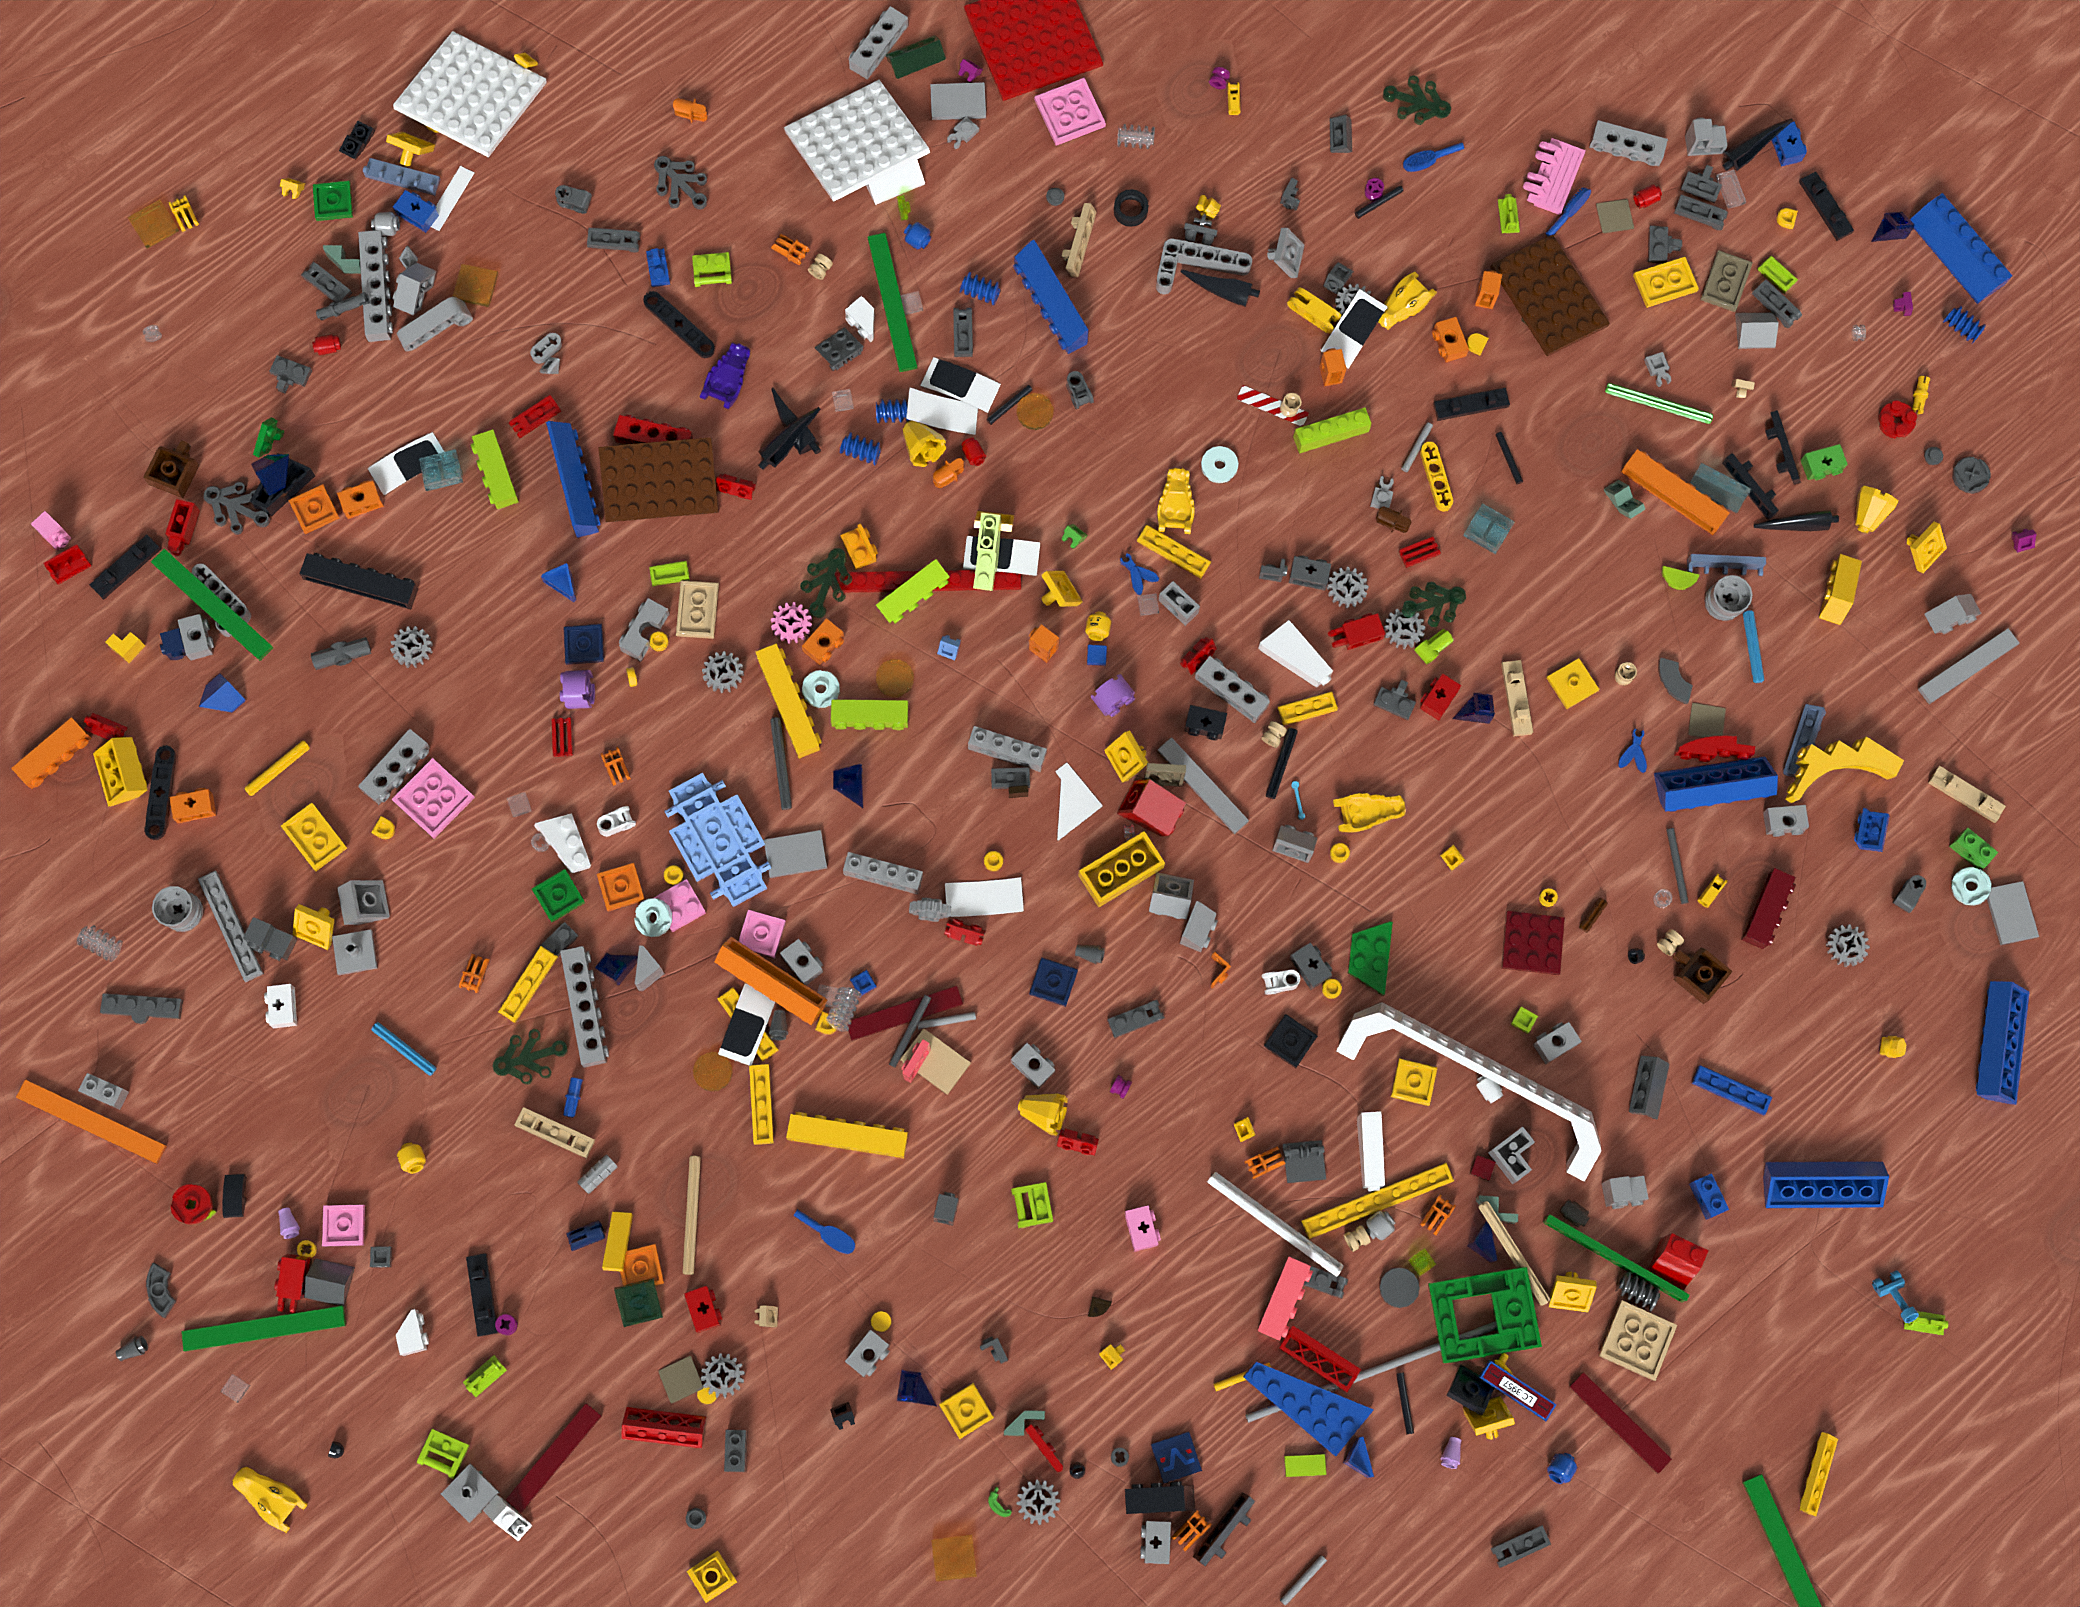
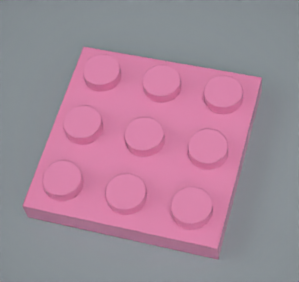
[1034,78,1106,146]
[392,758,475,839]

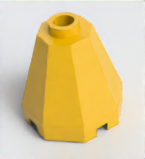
[903,420,946,467]
[1855,486,1899,534]
[1018,1093,1068,1136]

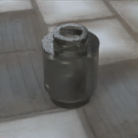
[1559,1199,1590,1228]

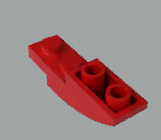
[1674,736,1756,762]

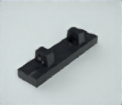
[1799,172,1854,241]
[1433,388,1510,421]
[1765,410,1801,485]
[1722,453,1779,520]
[89,535,161,600]
[466,1253,498,1337]
[1192,1492,1255,1566]

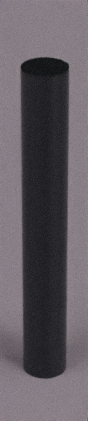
[1355,185,1404,219]
[986,385,1033,425]
[1495,432,1523,485]
[1396,1373,1414,1435]

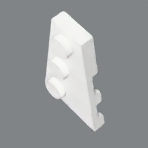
[534,813,591,873]

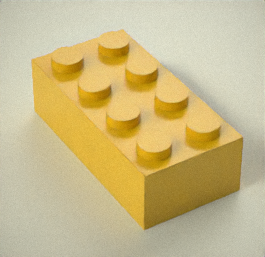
[1078,831,1165,907]

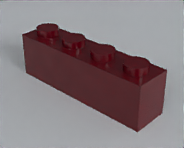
[1742,868,1796,949]

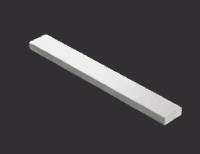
[1208,1172,1344,1277]

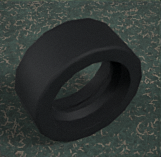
[1114,189,1149,227]

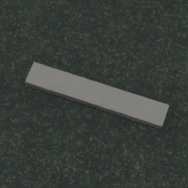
[1918,628,2020,704]
[1157,737,1249,834]
[198,870,264,982]

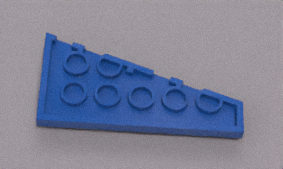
[1243,1361,1374,1456]

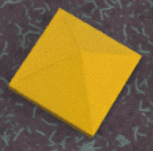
[514,53,538,69]
[1440,845,1465,871]
[1234,1117,1255,1142]

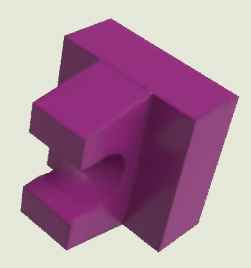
[958,59,983,82]
[1893,291,1913,316]
[2012,528,2036,553]

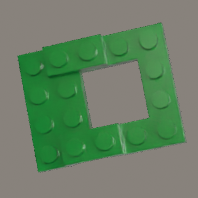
[1428,1267,1542,1364]

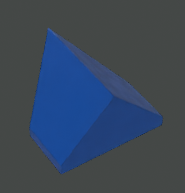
[541,563,576,602]
[199,673,246,713]
[1343,1437,1374,1478]

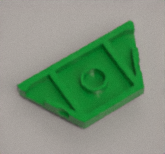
[1348,922,1393,996]

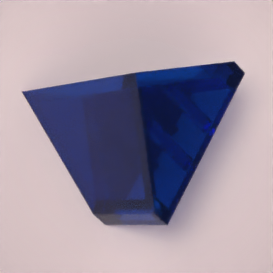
[1871,212,1914,242]
[251,454,289,496]
[1453,693,1495,724]
[833,764,863,808]
[595,953,638,986]
[1468,1221,1497,1263]
[897,1370,937,1407]

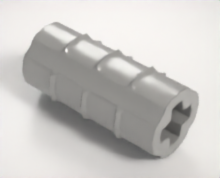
[577,1154,618,1194]

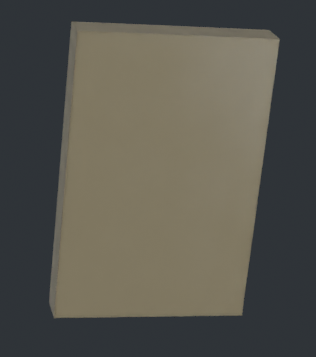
[1700,250,1753,312]
[1144,763,1186,787]

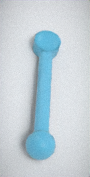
[1291,781,1305,820]

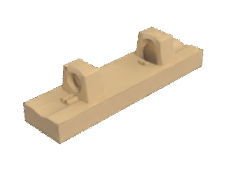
[1062,203,1097,277]
[1501,660,1533,737]
[1928,766,2006,823]
[514,1107,595,1159]

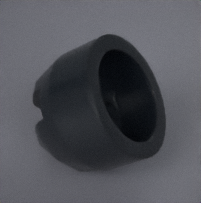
[1628,948,1645,964]
[328,1441,344,1459]
[1069,1462,1086,1479]

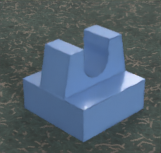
[937,635,961,660]

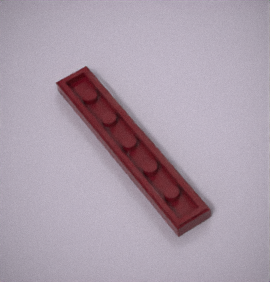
[846,986,963,1041]
[1569,1372,1672,1474]
[506,1403,602,1513]

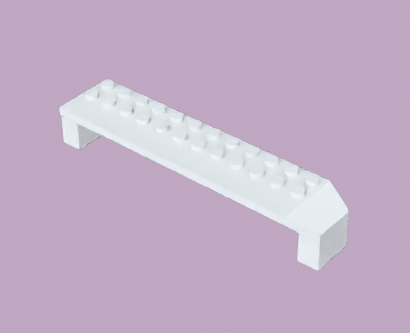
[1336,1002,1601,1182]

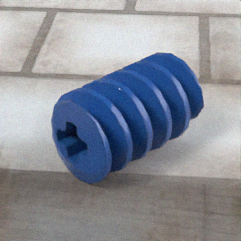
[959,272,1001,305]
[1943,306,1986,344]
[876,399,910,423]
[840,432,881,465]

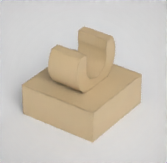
[1732,379,1755,398]
[754,1306,778,1327]

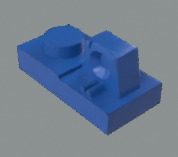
[646,248,670,287]

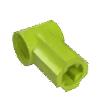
[1414,628,1454,665]

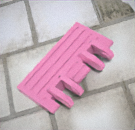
[1523,138,1586,215]

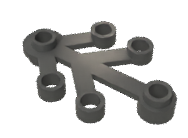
[654,156,707,210]
[204,482,270,535]

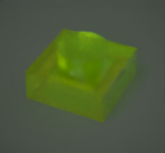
[897,195,911,221]
[1408,1248,1437,1277]

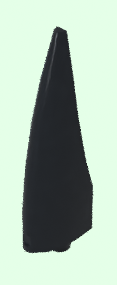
[1722,118,1793,171]
[1180,269,1260,307]
[771,388,821,455]
[758,407,821,470]
[1754,510,1839,532]

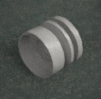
[1704,575,1752,621]
[152,886,203,932]

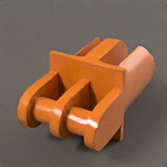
[673,98,708,123]
[771,233,810,265]
[933,458,964,488]
[600,747,631,786]
[459,953,490,993]
[1244,1146,1286,1179]
[1420,1194,1456,1236]
[1171,1510,1212,1552]

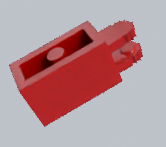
[165,499,200,557]
[1328,613,1385,650]
[274,1254,311,1313]

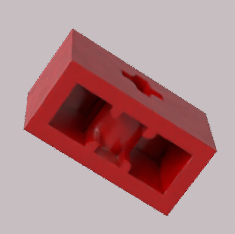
[1420,673,1462,721]
[684,1286,722,1333]

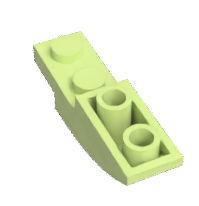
[973,513,1001,591]

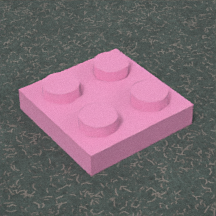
[653,879,706,932]
[739,910,786,958]
[322,1205,365,1247]

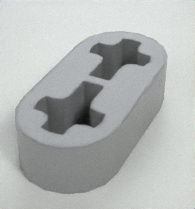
[530,333,562,364]

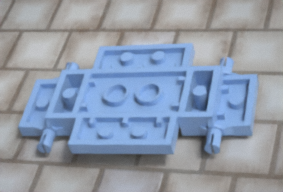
[664,773,771,907]

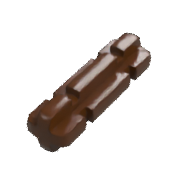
[1579,898,1608,933]

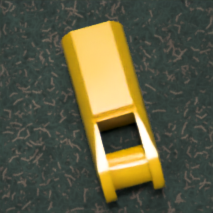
[1227,82,1241,115]
[1697,874,1728,908]

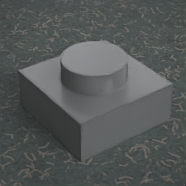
[370,1246,392,1268]

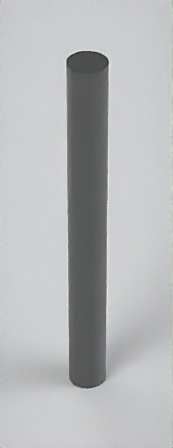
[1666,828,1689,904]
[889,995,931,1068]

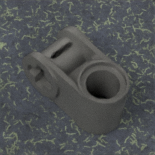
[555,185,592,214]
[1066,371,1094,410]
[1892,875,1926,913]

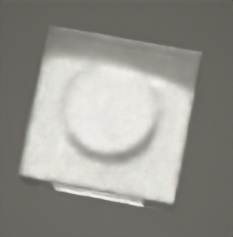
[900,291,923,315]

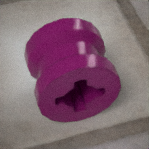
[1209,67,1230,89]
[1365,178,1384,201]
[1110,1075,1132,1099]
[495,1314,518,1336]

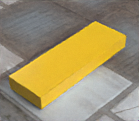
[1277,692,1338,726]
[602,1212,633,1272]

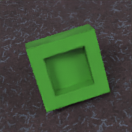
[1062,524,1088,548]

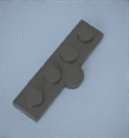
[100,994,183,1024]

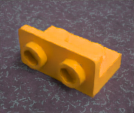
[840,523,878,570]

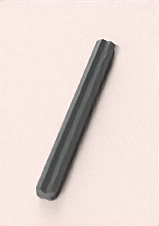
[770,717,792,810]

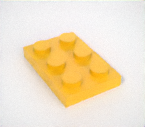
[1633,257,1699,308]
[281,803,347,871]

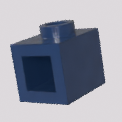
[160,628,186,660]

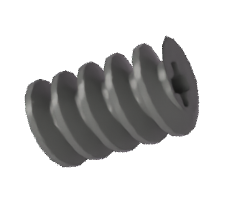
[1615,1271,1660,1311]

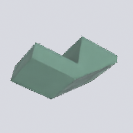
[323,245,361,274]
[1604,480,1645,519]
[1476,1195,1518,1224]
[1004,1411,1045,1436]

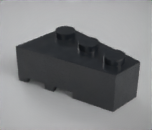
[250,453,315,516]
[1125,1482,1195,1514]

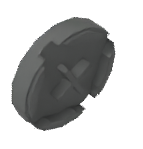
[1952,457,1991,494]
[1379,1268,1420,1308]

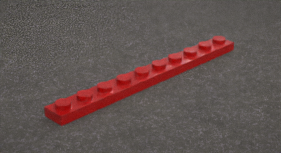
[832,570,1021,593]

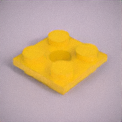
[687,1551,737,1603]

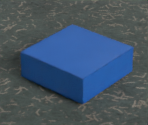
[1087,645,1107,666]
[850,970,877,997]

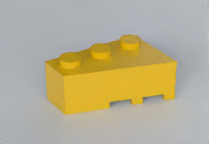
[1819,554,1862,625]

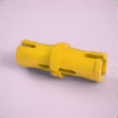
[1912,376,1930,414]

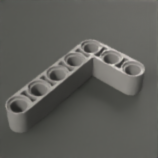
[1156,239,1252,294]

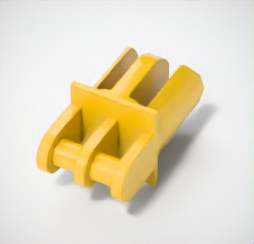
[168,195,199,232]

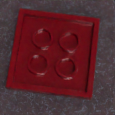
[1501,911,1565,975]

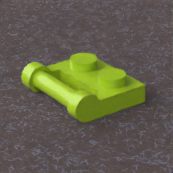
[692,252,732,287]
[1011,1182,1053,1228]
[417,1429,470,1479]

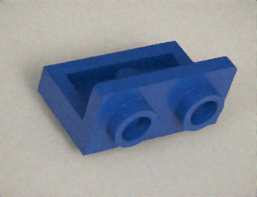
[1854,808,1890,852]

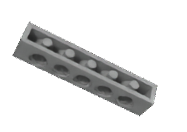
[358,230,393,342]
[560,946,609,1068]

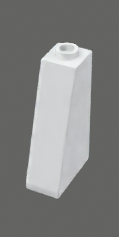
[1259,620,1333,688]
[1357,1112,1385,1192]

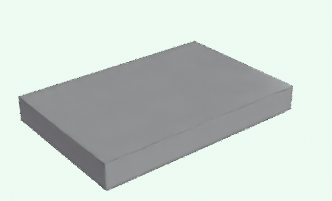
[930,82,986,120]
[764,830,827,878]
[1987,881,2039,945]

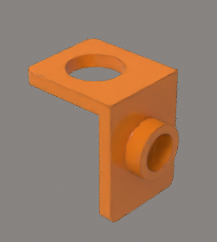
[1210,952,1231,988]

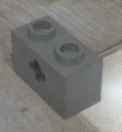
[1289,555,1331,591]
[1289,942,1332,990]
[933,1192,959,1226]
[724,1430,748,1472]

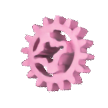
[771,602,812,644]

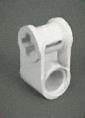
[597,806,636,837]
[1262,970,1300,995]

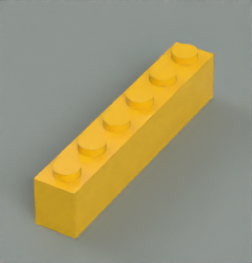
[755,643,822,758]
[786,1112,908,1158]

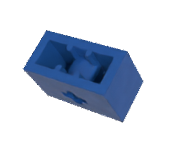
[1772,121,1807,167]
[393,190,439,233]
[1689,1173,1729,1220]

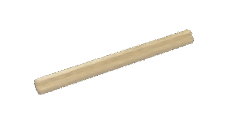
[683,1156,701,1275]
[1478,1201,1550,1305]

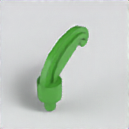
[988,1487,1012,1517]

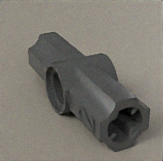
[311,637,372,670]

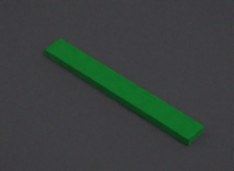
[867,233,917,373]
[151,549,273,661]
[1543,1214,1690,1303]
[181,1306,346,1352]
[1742,1474,1822,1607]

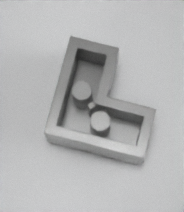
[1685,117,1728,156]
[393,263,436,315]
[1925,594,1981,635]
[1488,1127,1535,1184]
[1602,1176,1649,1209]

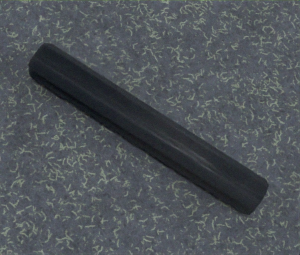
[1266,728,1298,799]

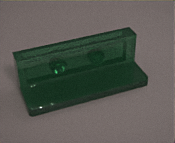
[886,35,946,79]

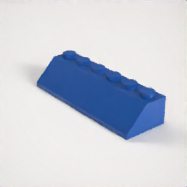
[1908,193,2012,304]
[1013,240,1089,354]
[546,421,601,538]
[1654,756,1778,812]
[1976,981,2030,1105]
[1763,1162,1889,1208]

